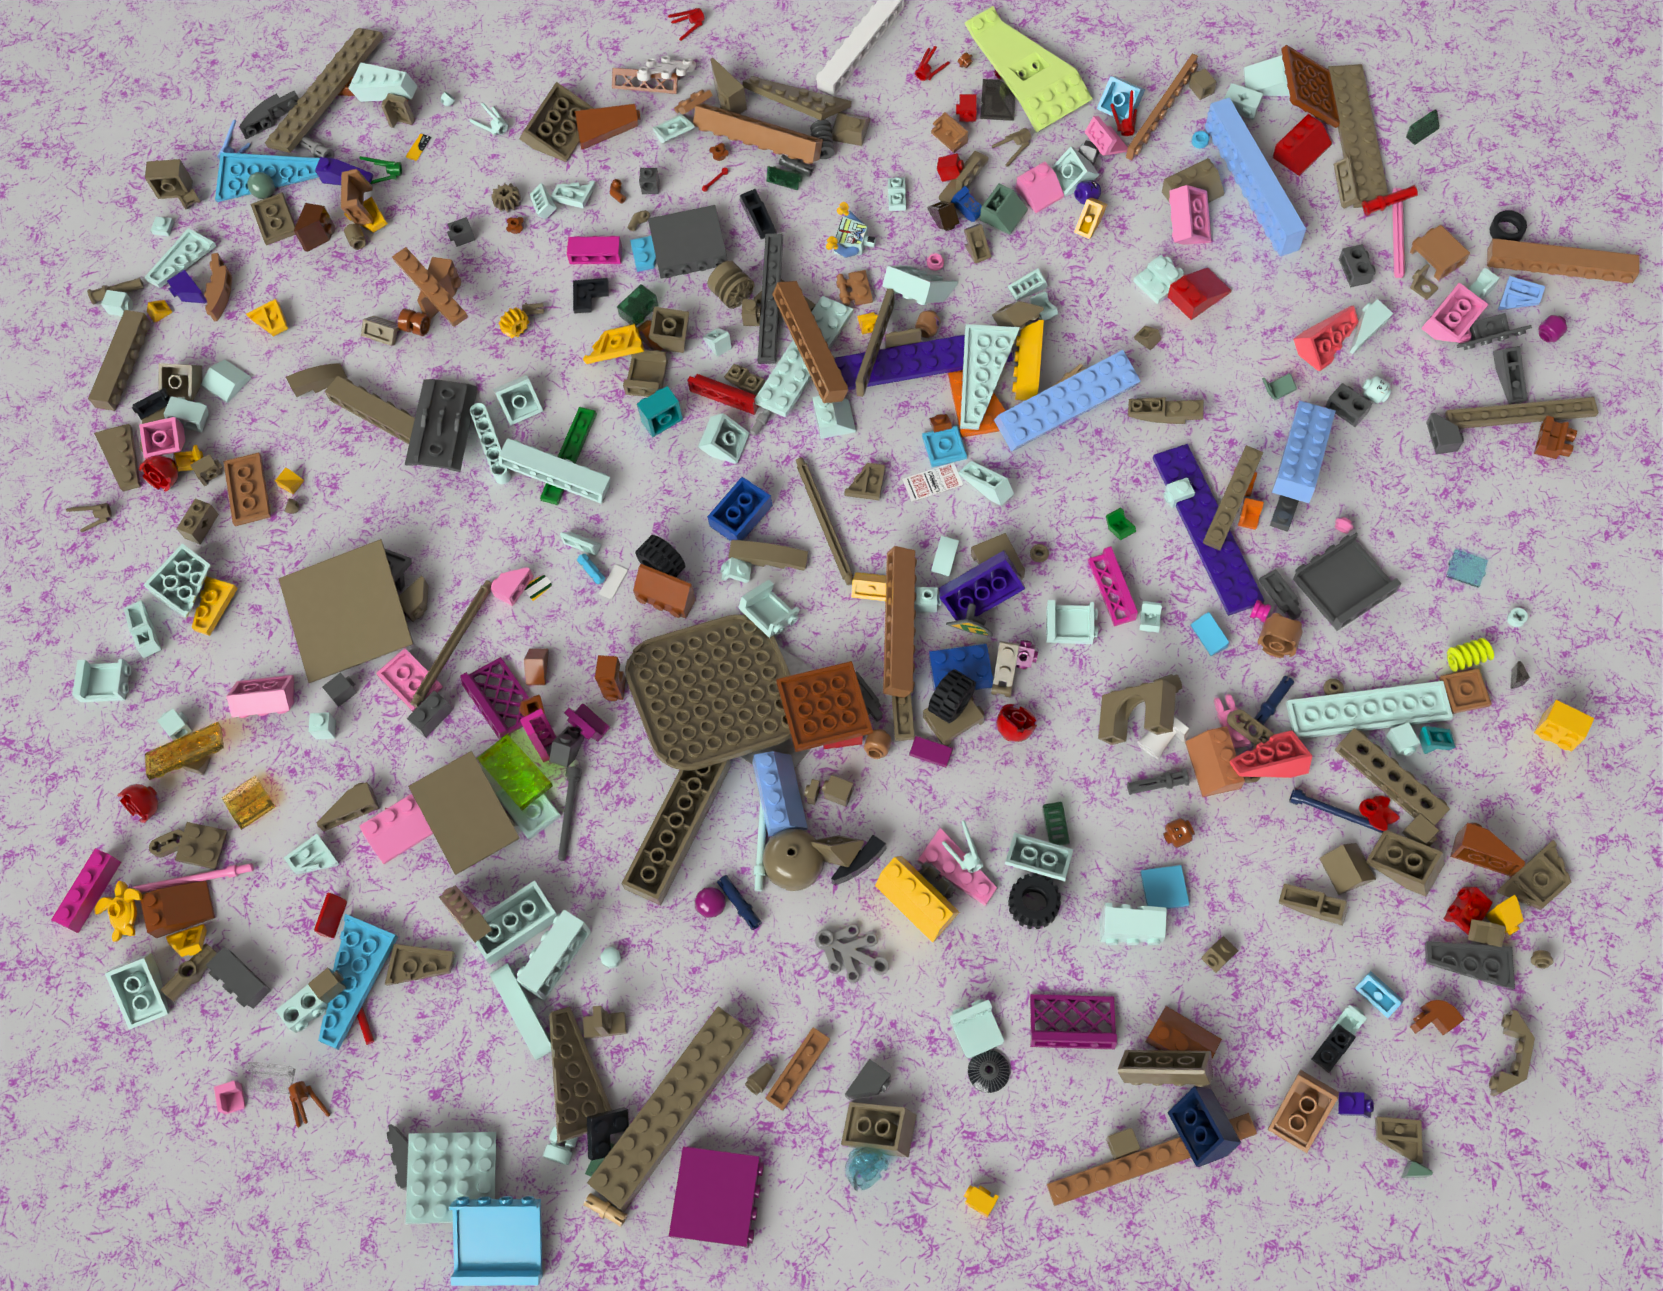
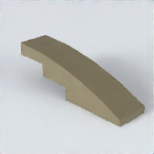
[728,540,808,571]

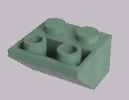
[980,183,1028,235]

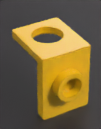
[857,312,878,335]

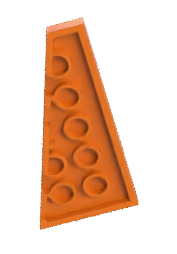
[947,370,1006,438]

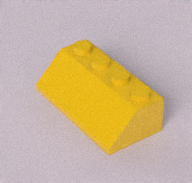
[1012,320,1044,400]
[875,856,960,942]

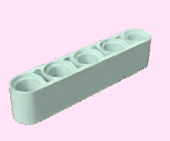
[470,403,511,484]
[490,963,551,1060]

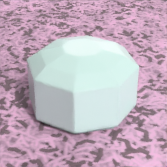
[600,947,621,969]

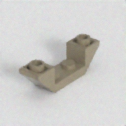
[1489,1010,1535,1096]

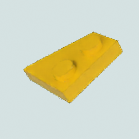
[344,196,388,233]
[246,299,289,336]
[166,924,207,957]

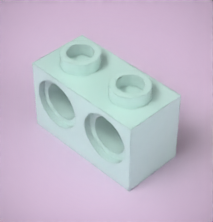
[275,985,328,1033]

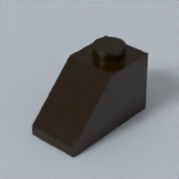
[927,201,960,231]

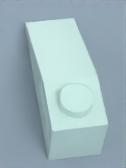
[1350,299,1394,354]
[958,461,1014,506]

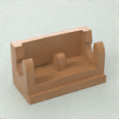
[931,112,968,153]

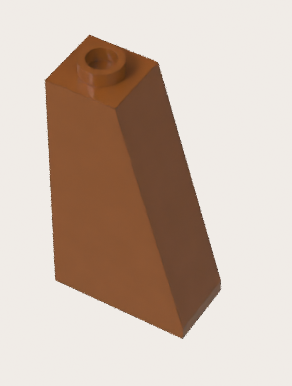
[575,104,641,150]

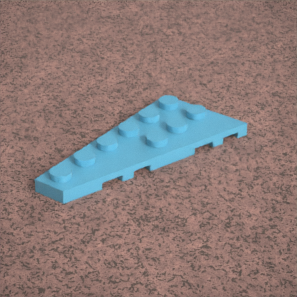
[215,152,320,202]
[318,914,398,1050]

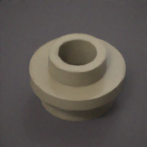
[1030,544,1049,563]
[1323,679,1344,695]
[1531,950,1553,969]

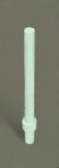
[753,800,766,892]

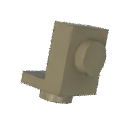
[1201,936,1239,973]

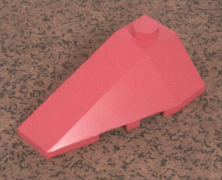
[1293,306,1359,371]
[1230,730,1312,778]

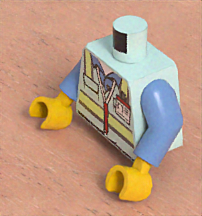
[826,202,876,258]

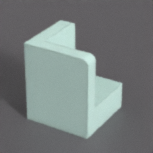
[1468,268,1500,300]

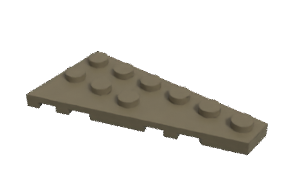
[742,76,852,121]
[549,1006,612,1144]

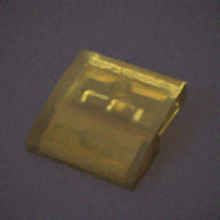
[222,775,275,830]

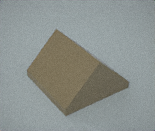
[811,835,864,867]
[1319,843,1376,895]

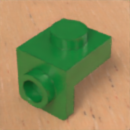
[1106,508,1136,540]

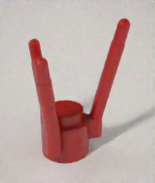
[668,8,705,41]
[915,46,950,81]
[1110,90,1137,136]

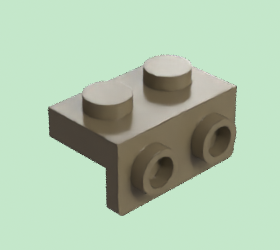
[381,93,415,128]

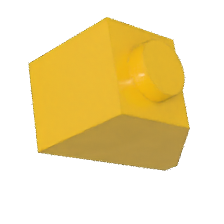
[1074,198,1108,239]
[1485,895,1524,936]

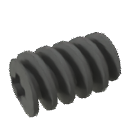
[810,120,834,159]

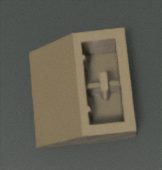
[992,301,1044,330]

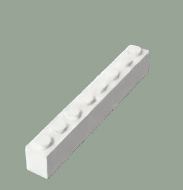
[816,0,904,97]

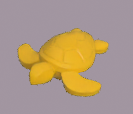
[95,881,142,942]

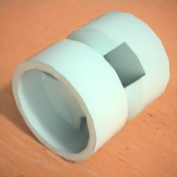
[543,1127,578,1165]

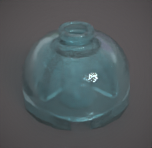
[845,1147,889,1191]

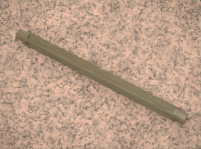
[796,457,853,585]
[410,580,492,708]

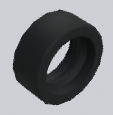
[1489,210,1527,241]

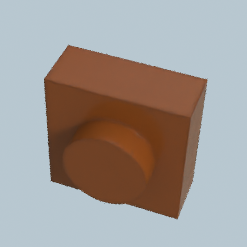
[929,414,952,433]

